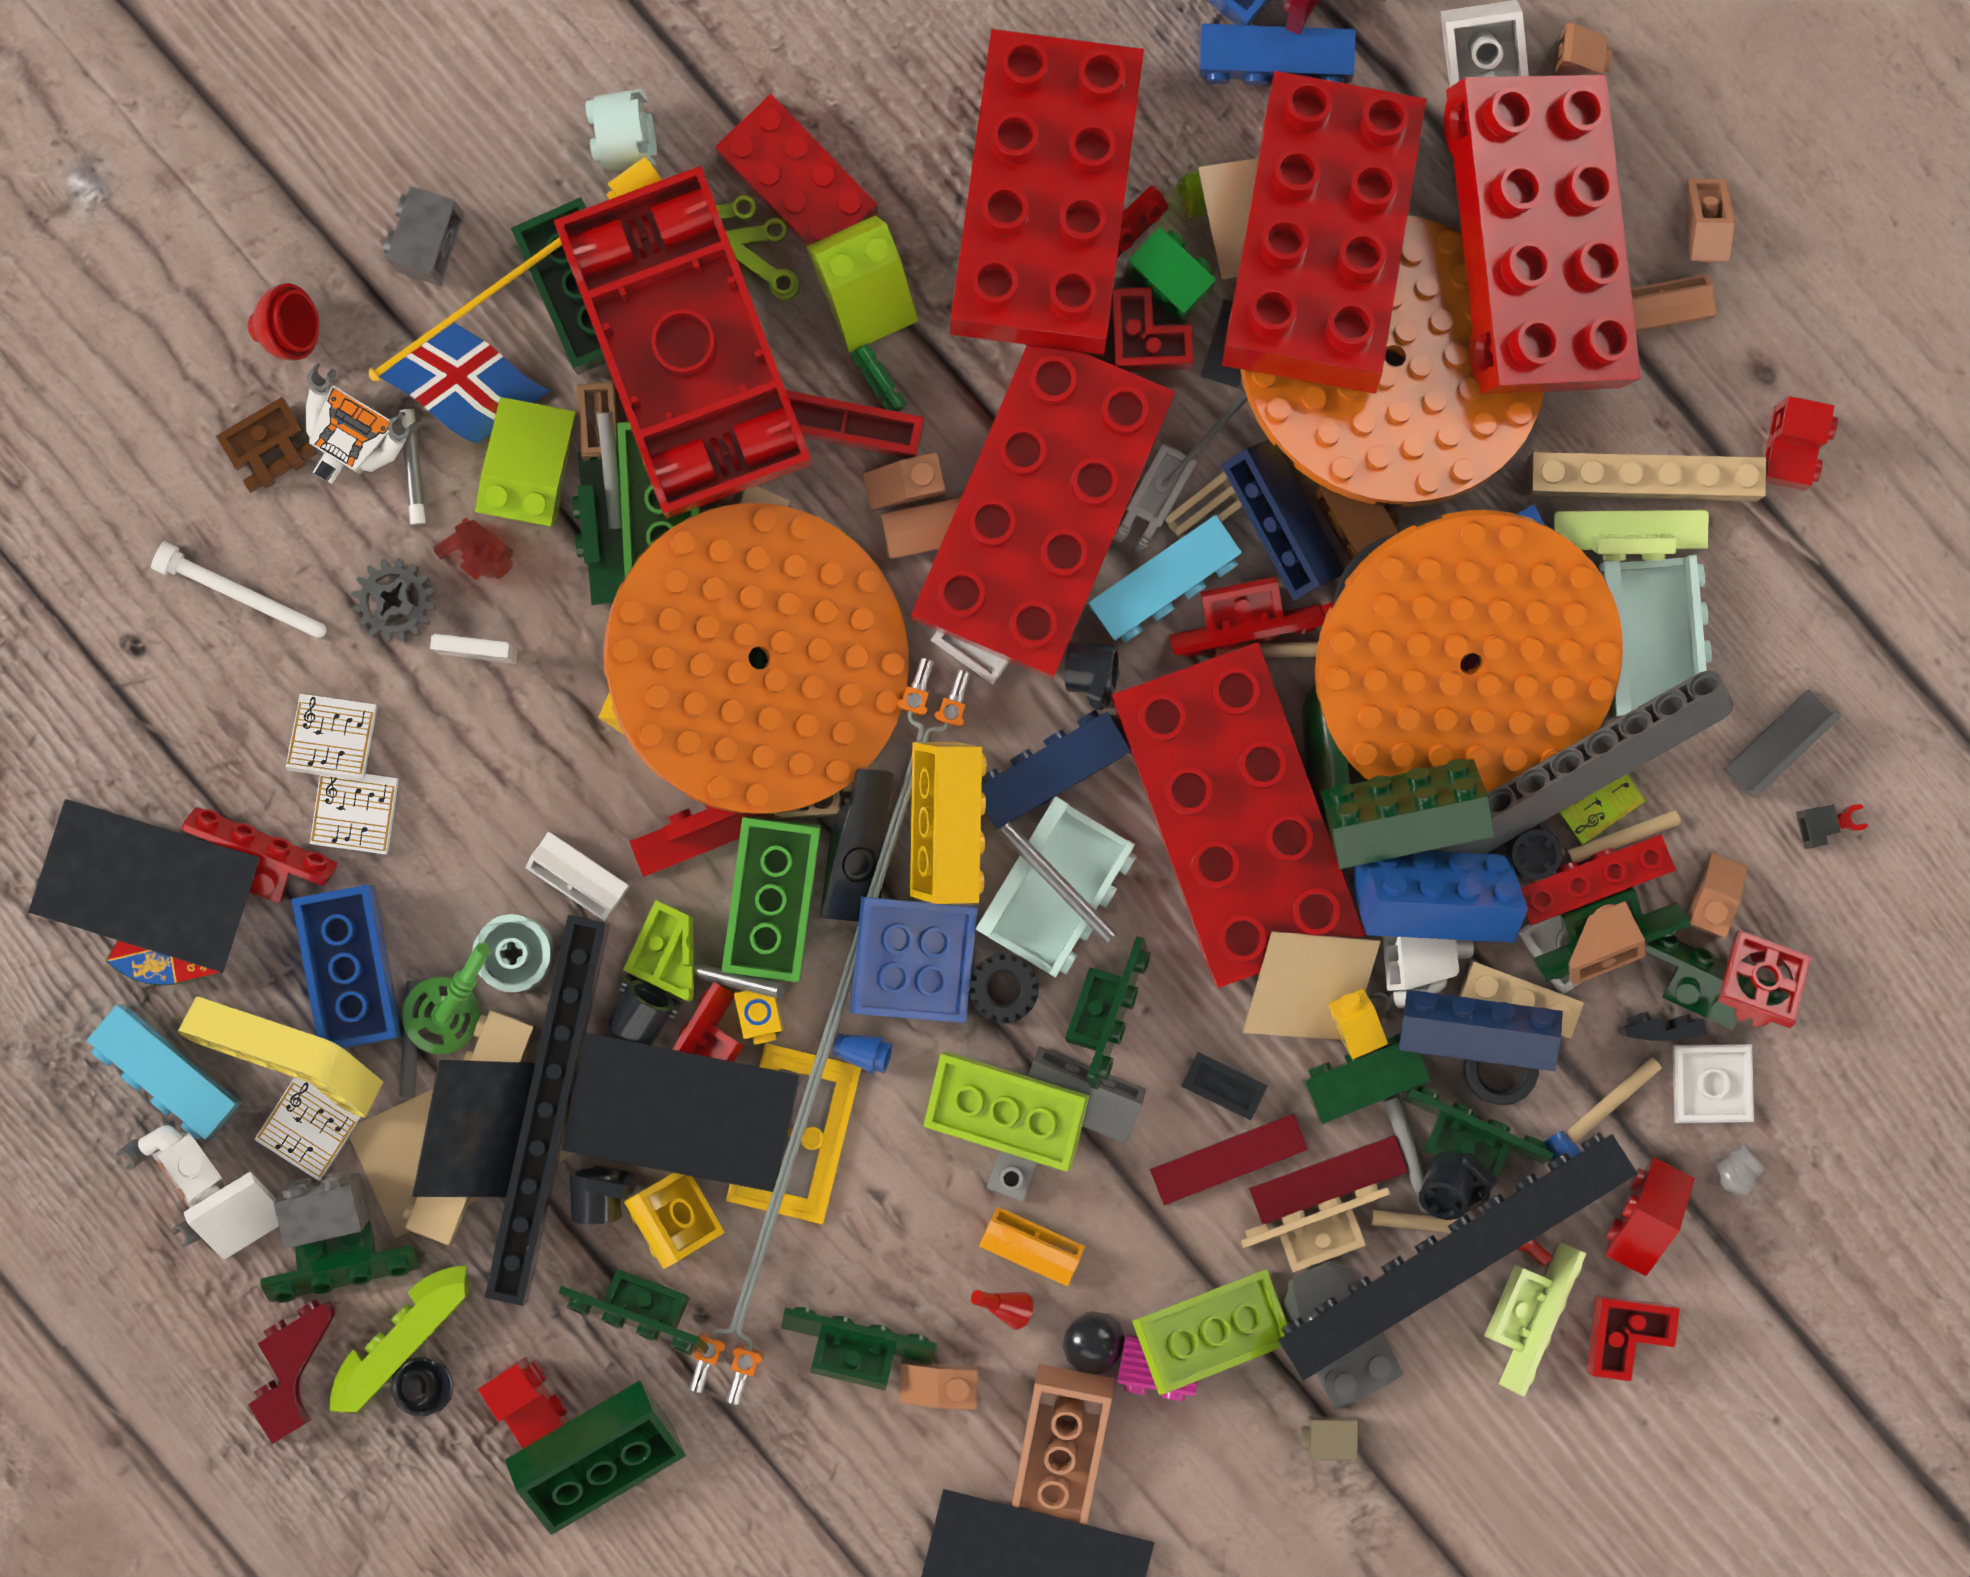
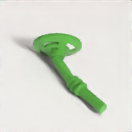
[402,943,491,1054]

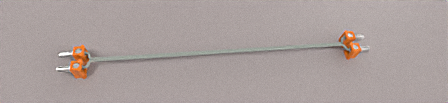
[689,658,971,1405]

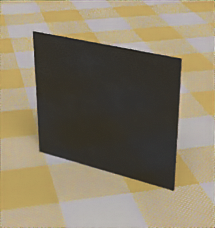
[412,1059,535,1197]

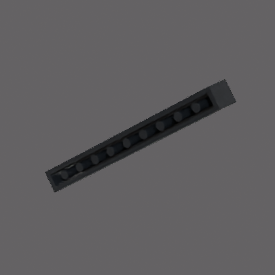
[484,915,610,1306]
[1278,1132,1638,1381]

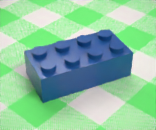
[1350,851,1528,943]
[291,884,403,1048]

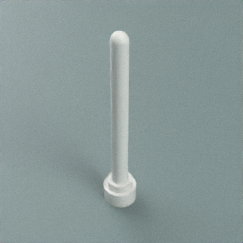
[151,541,327,638]

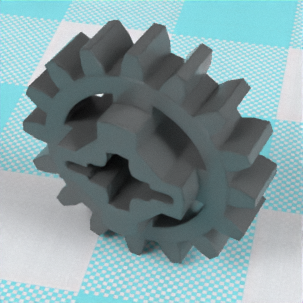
[351,559,437,643]

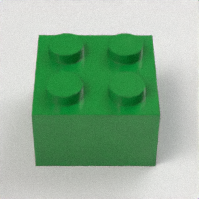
[1125,227,1216,325]

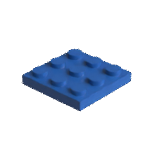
[850,896,978,1023]

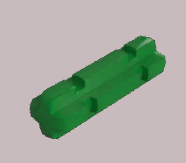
[850,344,907,412]

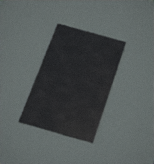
[28,799,260,973]
[561,1032,800,1192]
[921,1489,1155,1577]

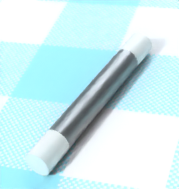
[399,409,426,525]

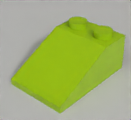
[806,216,918,353]
[475,397,577,526]

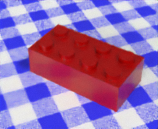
[715,94,879,246]

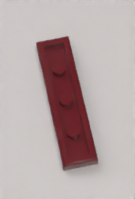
[1150,1113,1308,1206]
[1249,1135,1408,1225]

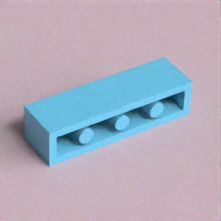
[1087,515,1242,643]
[86,1004,242,1140]

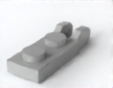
[1114,443,1197,554]

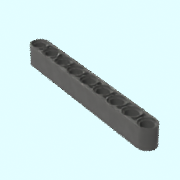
[1428,670,1734,854]

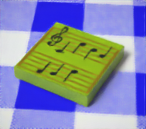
[1558,774,1645,845]

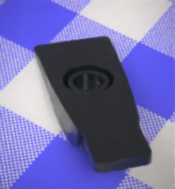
[820,768,894,922]

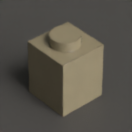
[1300,1416,1358,1460]

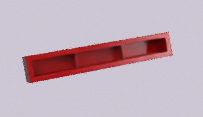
[786,390,924,459]

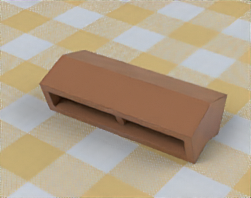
[1631,274,1717,333]
[881,498,961,559]

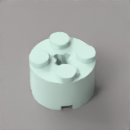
[585,89,657,173]
[472,914,555,992]

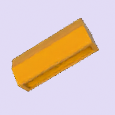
[979,1206,1085,1287]

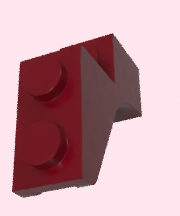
[248,1299,336,1444]

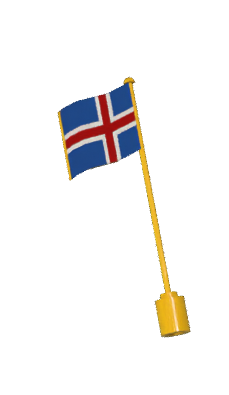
[368,156,662,444]

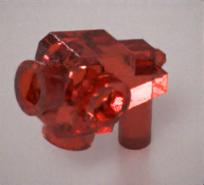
[433,518,513,581]

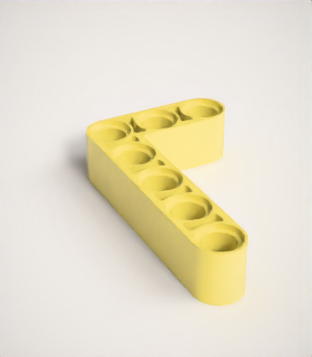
[178,997,383,1118]

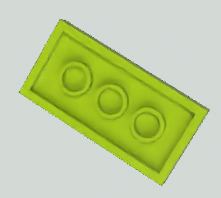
[923,1051,1090,1172]
[1132,1269,1287,1395]

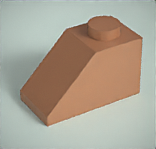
[1553,23,1613,76]
[1686,179,1735,263]
[863,452,946,512]
[1686,852,1747,938]
[1569,902,1645,986]
[899,1363,978,1410]

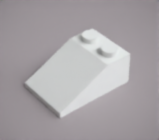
[1440,0,1529,87]

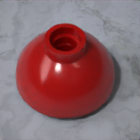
[248,283,319,361]

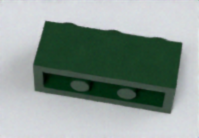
[1302,1033,1431,1124]

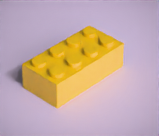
[910,742,987,904]

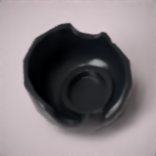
[1062,1311,1124,1374]
[390,1357,454,1417]

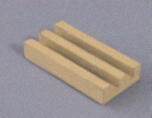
[1164,472,1242,540]

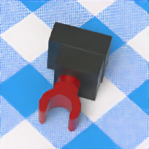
[1796,804,1868,849]

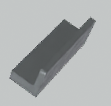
[1723,689,1842,797]
[1028,1046,1147,1143]

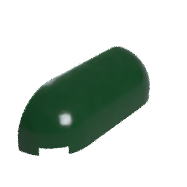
[1301,685,1350,822]

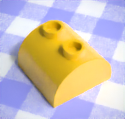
[624,1173,725,1269]

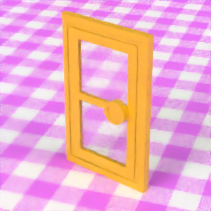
[726,1043,861,1225]

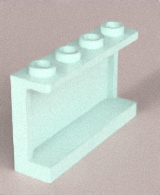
[1599,555,1712,718]
[976,796,1137,977]

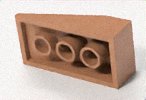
[1011,1363,1115,1525]

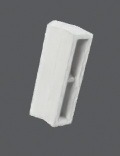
[525,832,630,921]

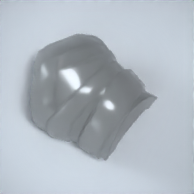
[1715,1145,1766,1195]

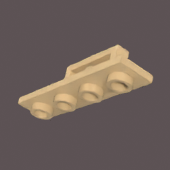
[1240,1184,1390,1273]

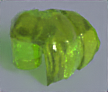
[1176,171,1207,218]

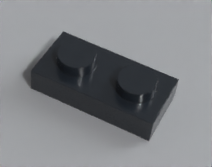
[1181,1051,1268,1121]

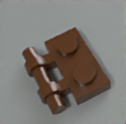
[216,397,317,493]

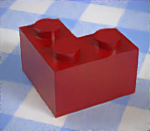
[1112,287,1193,372]
[1764,396,1838,491]
[1604,1157,1695,1276]
[1586,1295,1680,1381]
[477,1357,568,1449]

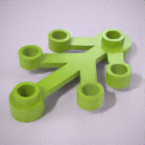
[716,195,800,302]

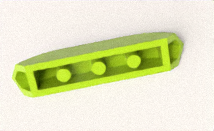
[330,1265,470,1412]

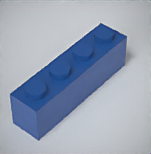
[1198,24,1356,86]

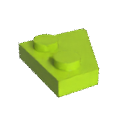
[623,900,694,1002]

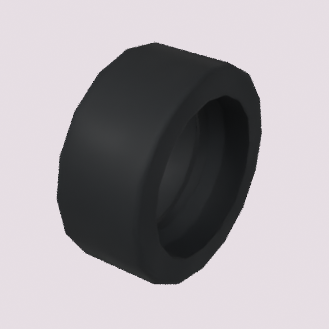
[1463,1059,1539,1105]

